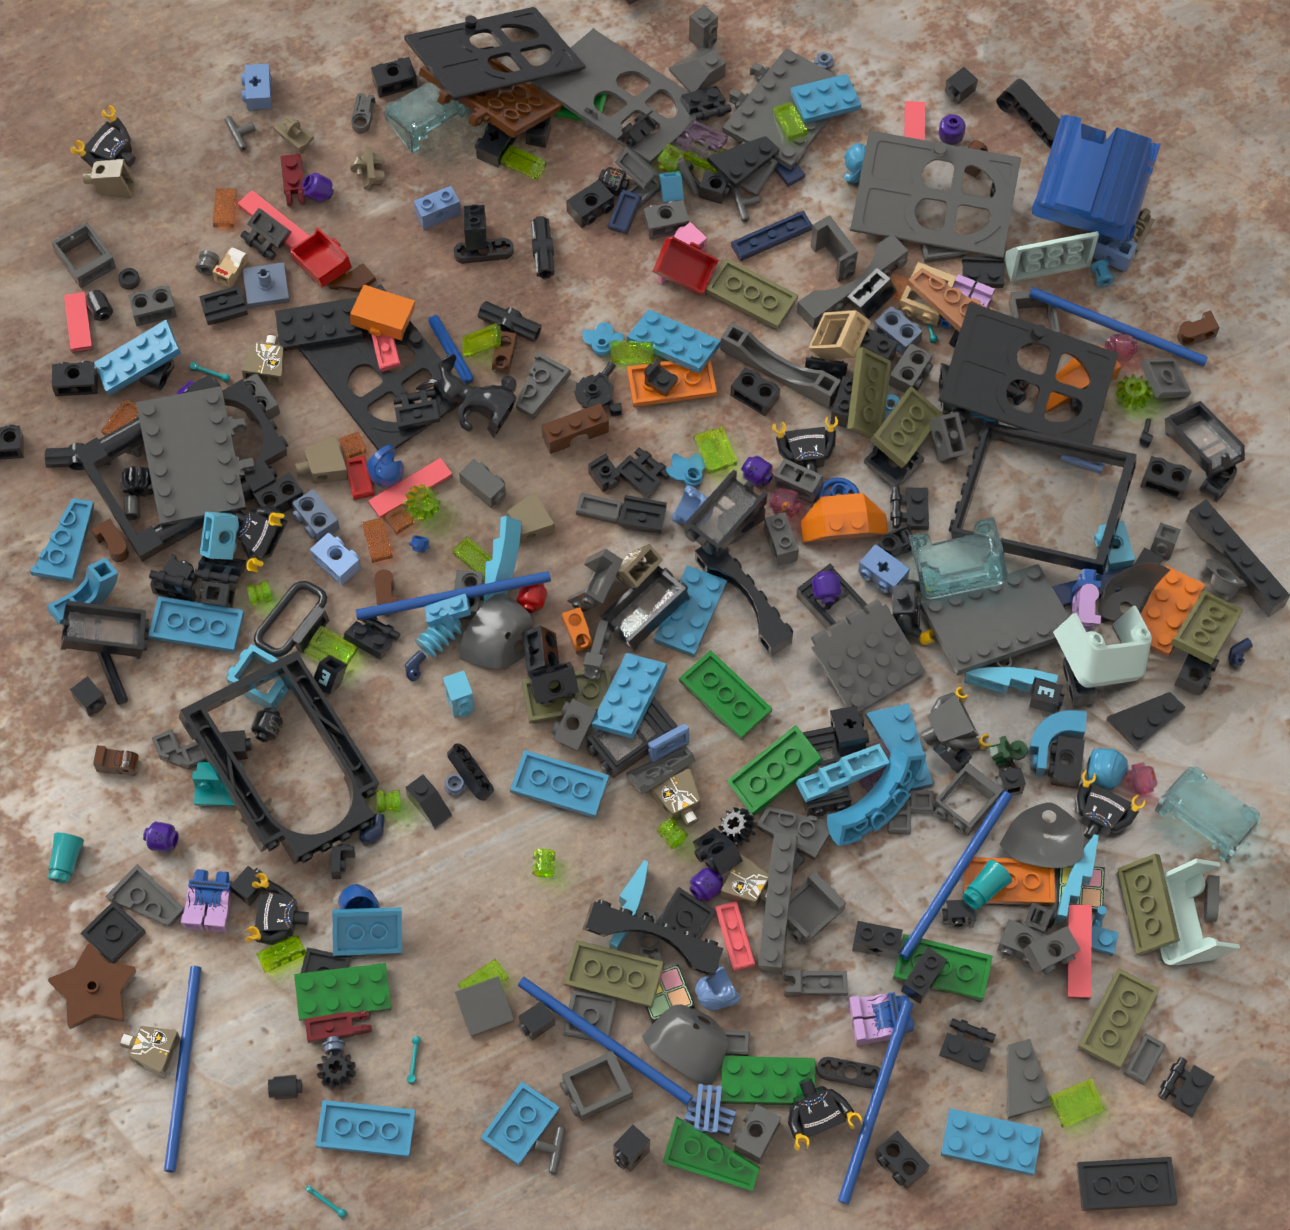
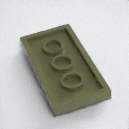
[705,258,798,330]
[847,347,891,439]
[870,386,943,468]
[1171,590,1243,665]
[522,666,612,724]
[1117,854,1180,955]
[563,940,665,1008]
[1078,968,1160,1069]

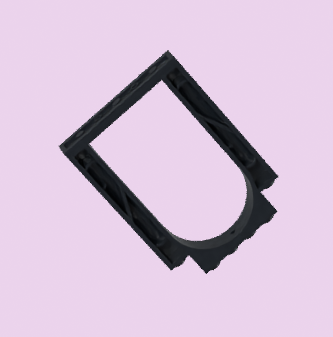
[75,374,289,562]
[178,651,379,865]

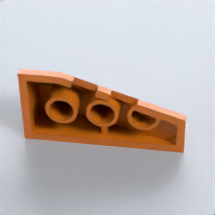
[1035,344,1121,413]

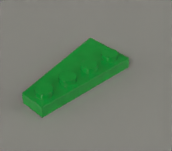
[663,1116,760,1191]

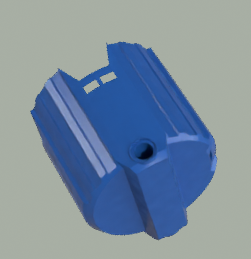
[1032,115,1161,242]

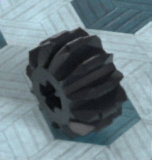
[120,466,154,497]
[718,807,758,846]
[317,1050,356,1090]

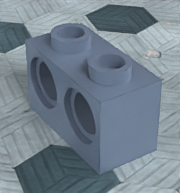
[873,306,923,356]
[292,489,340,542]

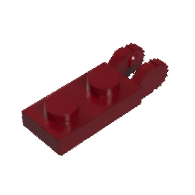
[280,154,305,206]
[305,1011,372,1044]

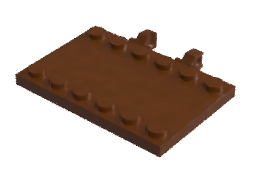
[419,44,563,138]

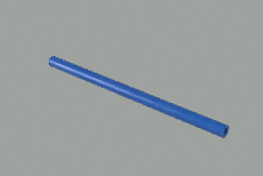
[1029,287,1208,366]
[356,571,551,620]
[898,791,1012,960]
[164,966,202,1173]
[518,977,693,1105]
[838,1000,914,1205]

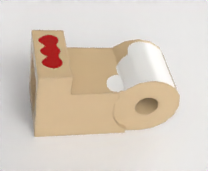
[212,247,248,288]

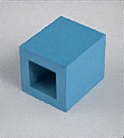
[659,171,684,203]

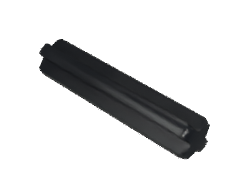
[97,652,128,705]

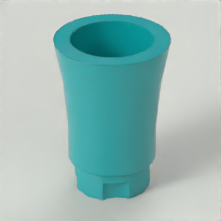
[47,832,84,884]
[962,860,1012,910]

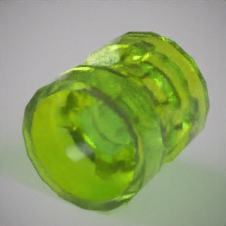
[247,580,273,606]
[377,790,401,812]
[657,817,688,849]
[532,848,556,877]

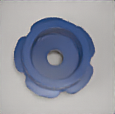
[409,535,430,552]

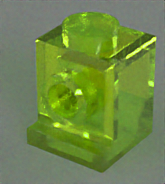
[657,143,685,173]

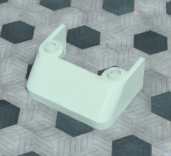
[1053,606,1152,688]
[1160,859,1240,966]

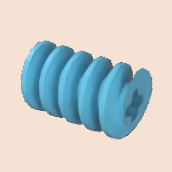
[415,619,462,658]

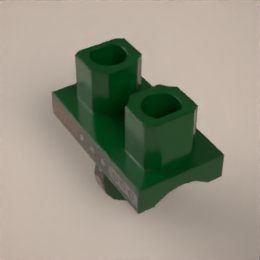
[989,736,1028,769]

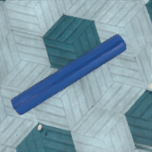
[428,315,474,385]

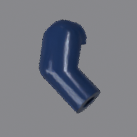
[1229,638,1253,666]
[405,650,426,681]
[360,814,384,843]

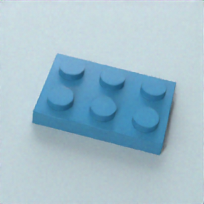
[790,74,862,124]
[332,907,402,956]
[481,1081,560,1166]

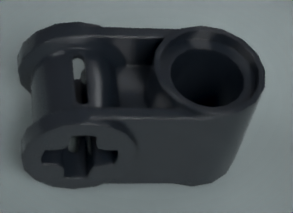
[140,359,175,391]
[1199,465,1237,503]
[878,524,920,558]

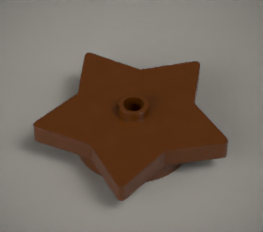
[48,944,136,1029]

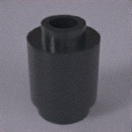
[86,290,113,321]
[268,1075,302,1100]

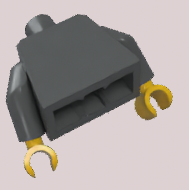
[921,687,991,750]

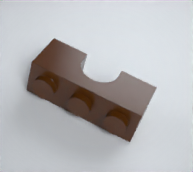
[542,403,609,454]

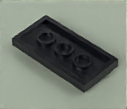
[275,297,363,351]
[1076,1157,1177,1211]

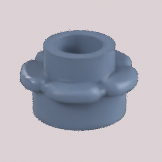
[814,52,834,70]
[444,774,466,796]
[322,1036,345,1055]

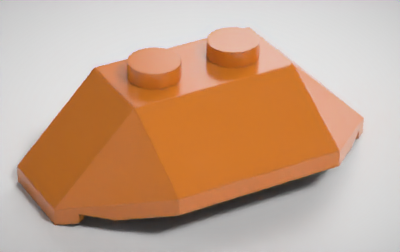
[800,493,888,543]

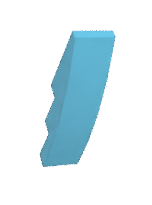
[484,516,522,603]
[964,667,1058,694]
[796,744,890,802]
[1055,834,1099,923]
[609,860,648,951]

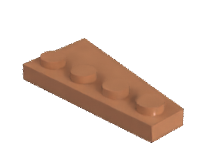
[907,268,996,332]

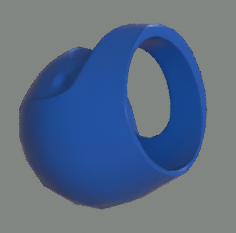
[366,445,404,487]
[338,884,380,909]

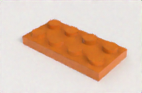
[627,359,717,407]
[1140,566,1206,657]
[963,857,1055,905]

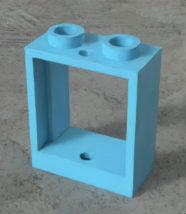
[226,644,288,710]

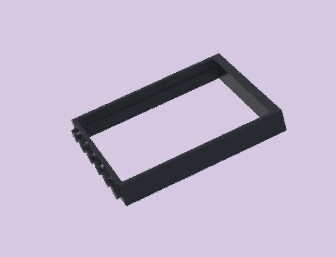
[949,422,1137,575]

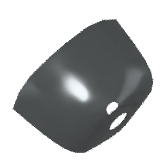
[1098,562,1170,621]
[460,593,534,669]
[1000,802,1084,868]
[642,1004,728,1085]

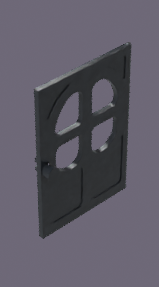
[404,6,586,100]
[299,284,461,457]
[938,302,1119,444]

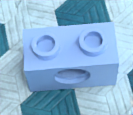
[310,533,360,586]

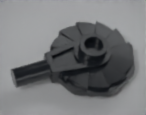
[574,362,616,408]

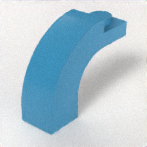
[47,558,118,625]
[1028,710,1087,777]

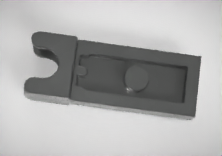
[583,620,611,680]
[783,970,848,997]

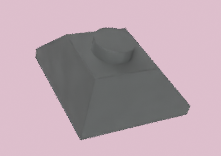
[669,48,726,93]

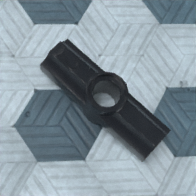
[531,216,555,279]
[478,301,542,342]
[45,443,112,471]

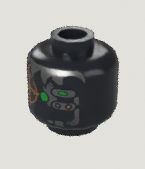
[598,167,629,196]
[251,708,283,742]

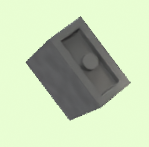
[810,215,858,282]
[567,549,623,612]
[787,871,846,945]

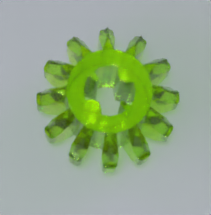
[1116,373,1152,411]
[403,484,441,521]

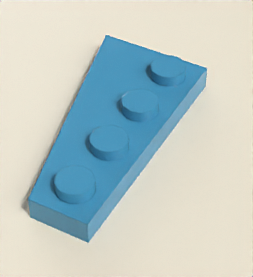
[30,498,95,582]
[866,703,933,790]

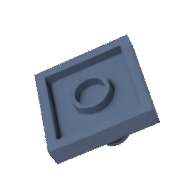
[243,262,290,308]

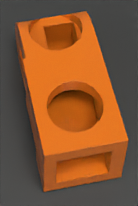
[561,607,593,652]

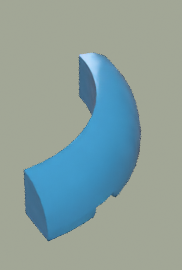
[827,746,926,846]

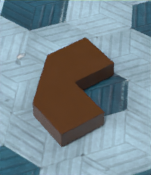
[327,263,376,292]

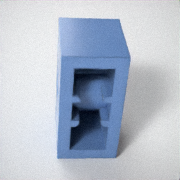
[241,63,272,110]
[414,186,461,230]
[1093,235,1138,272]
[858,544,910,596]

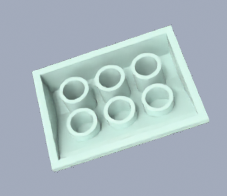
[1004,231,1099,282]

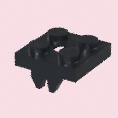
[864,445,924,487]

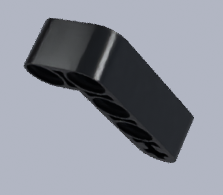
[996,79,1060,149]

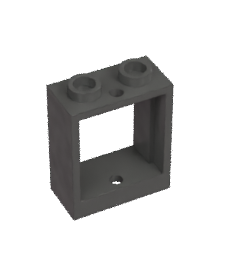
[52,222,116,288]
[1009,288,1060,347]
[934,763,1004,835]
[560,1051,633,1121]

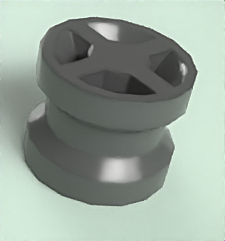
[195,250,220,276]

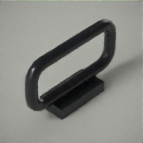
[254,581,330,657]

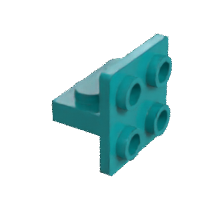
[192,762,242,807]

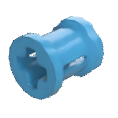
[1090,260,1114,287]

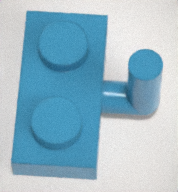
[424,593,471,631]
[1091,906,1119,956]

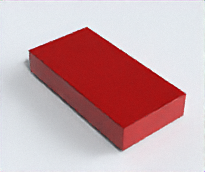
[344,456,375,500]

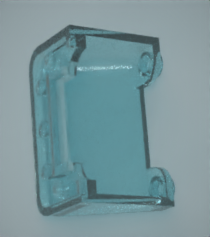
[384,82,473,153]
[908,517,1007,599]
[1155,766,1261,864]

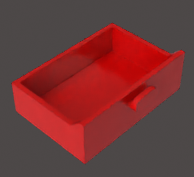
[289,228,352,288]
[652,236,719,295]

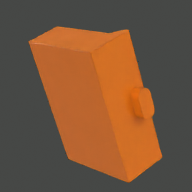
[350,285,415,341]

